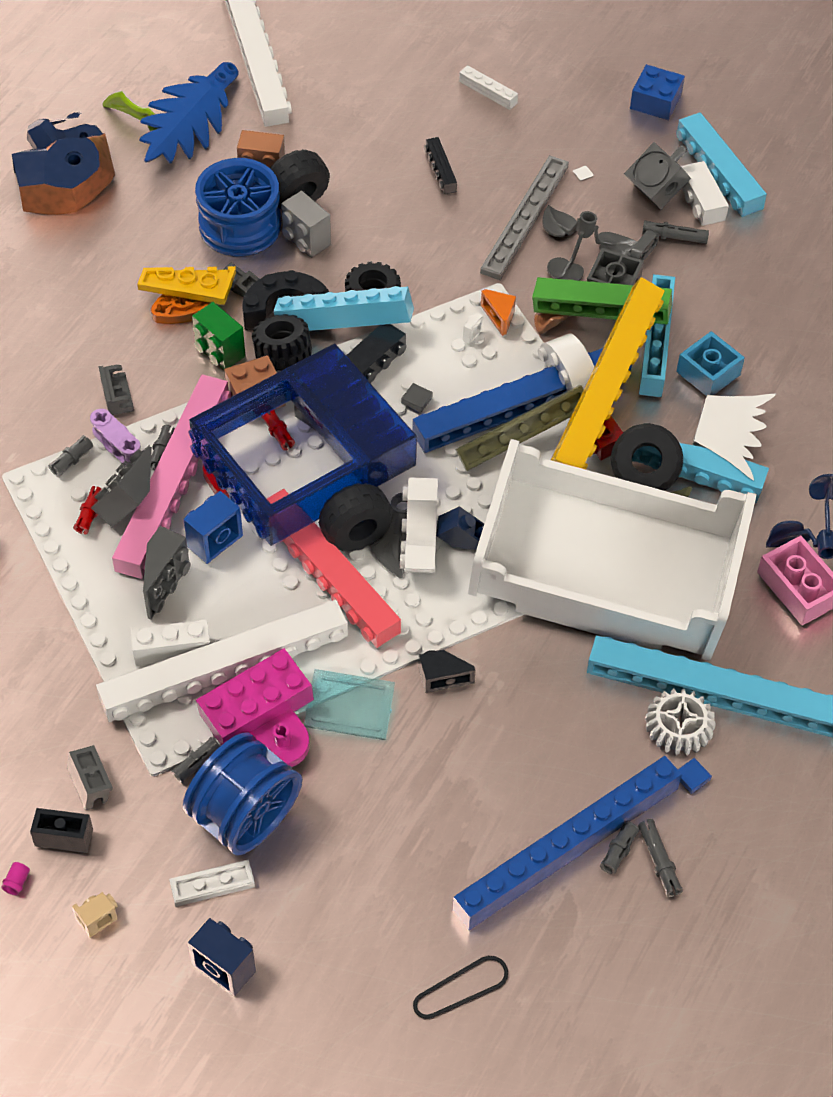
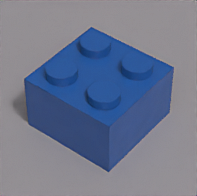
[630,64,685,121]
[183,491,243,564]

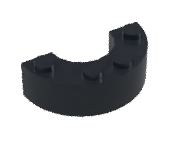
[242,270,329,331]

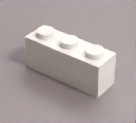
[681,161,729,226]
[131,619,210,666]

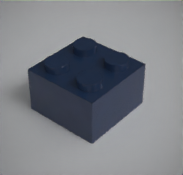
[188,918,256,997]

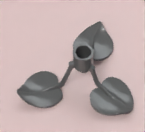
[542,205,638,281]

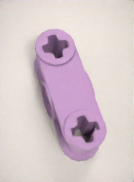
[90,409,140,463]

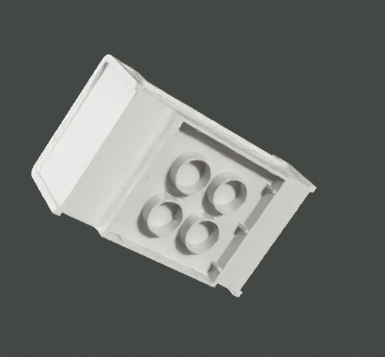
[468,439,756,661]

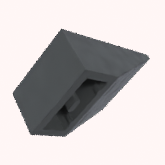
[91,445,152,528]
[143,526,191,620]

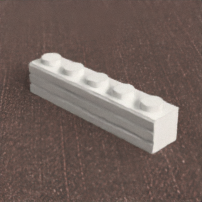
[459,65,518,110]

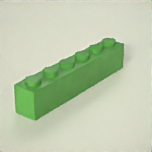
[532,277,672,324]

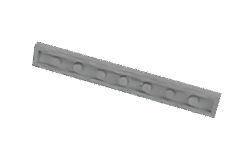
[480,155,569,280]

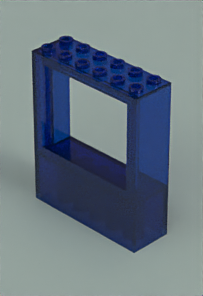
[188,343,417,546]

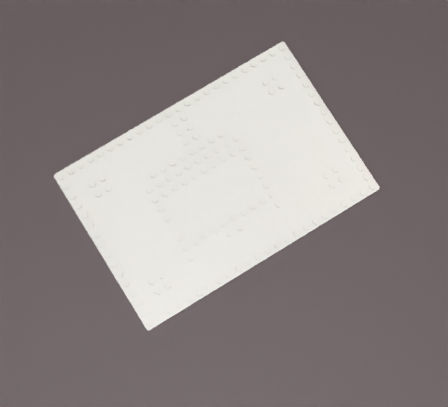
[2,283,616,776]

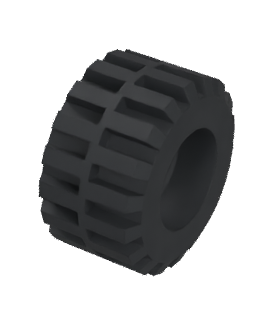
[345,261,401,292]
[252,314,312,371]

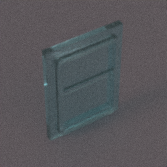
[304,669,395,740]

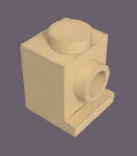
[72,892,118,938]

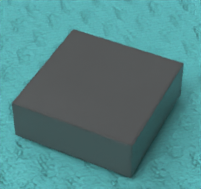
[401,383,433,412]

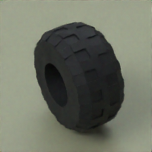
[270,149,330,209]
[611,423,683,491]
[318,483,393,552]

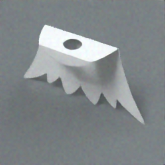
[692,393,776,481]

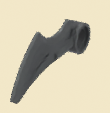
[370,493,407,578]

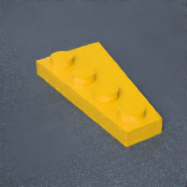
[137,266,236,305]

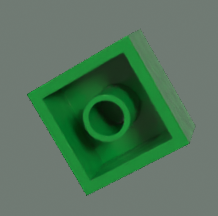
[192,302,246,370]

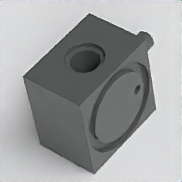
[624,142,691,210]
[587,248,644,285]

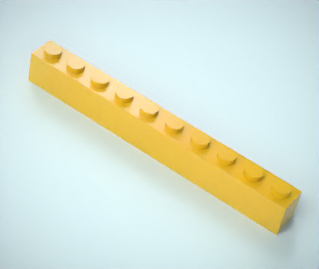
[551,277,665,470]

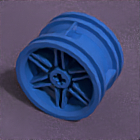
[195,158,281,256]
[183,732,303,856]

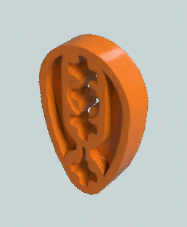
[151,294,210,324]

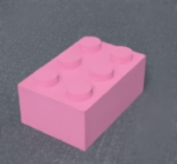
[757,536,833,625]

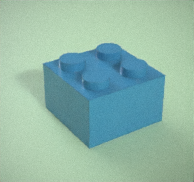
[676,331,745,396]

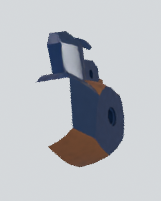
[12,112,115,215]

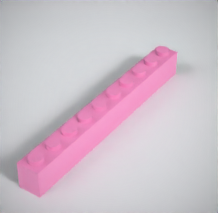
[112,375,231,579]

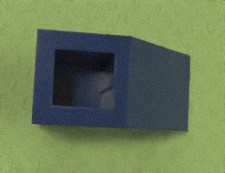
[436,506,484,550]

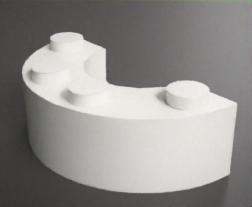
[538,334,594,391]
[400,477,438,573]

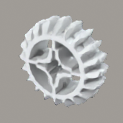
[645,688,716,756]

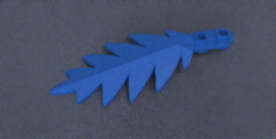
[139,62,239,164]

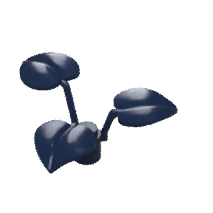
[766,474,833,559]

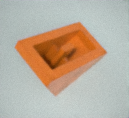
[481,289,516,336]

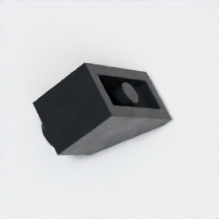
[418,650,476,693]

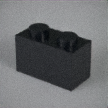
[30,808,93,853]

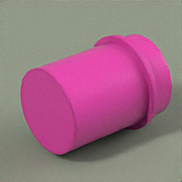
[1,862,30,895]

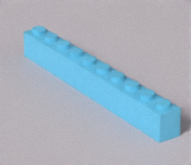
[587,635,833,738]

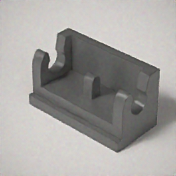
[98,365,134,415]
[67,745,113,810]

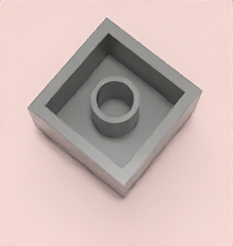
[281,191,331,258]

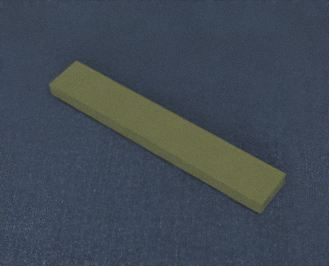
[455,385,584,471]

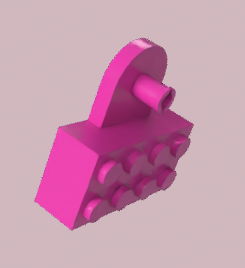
[196,648,314,767]

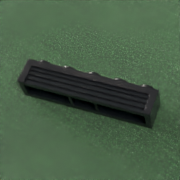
[424,137,457,194]

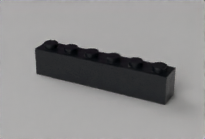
[294,324,406,431]

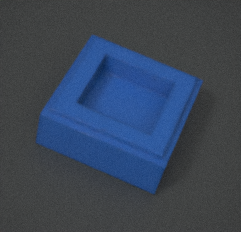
[678,758,712,794]

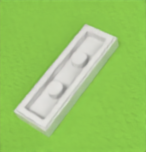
[169,859,255,907]

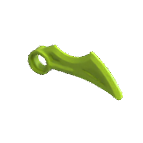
[102,91,158,131]

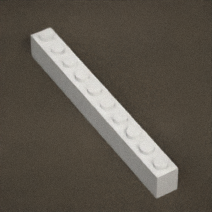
[225,0,292,127]
[96,599,348,722]

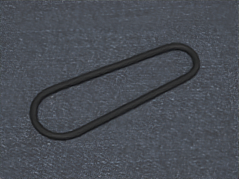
[413,955,508,1019]

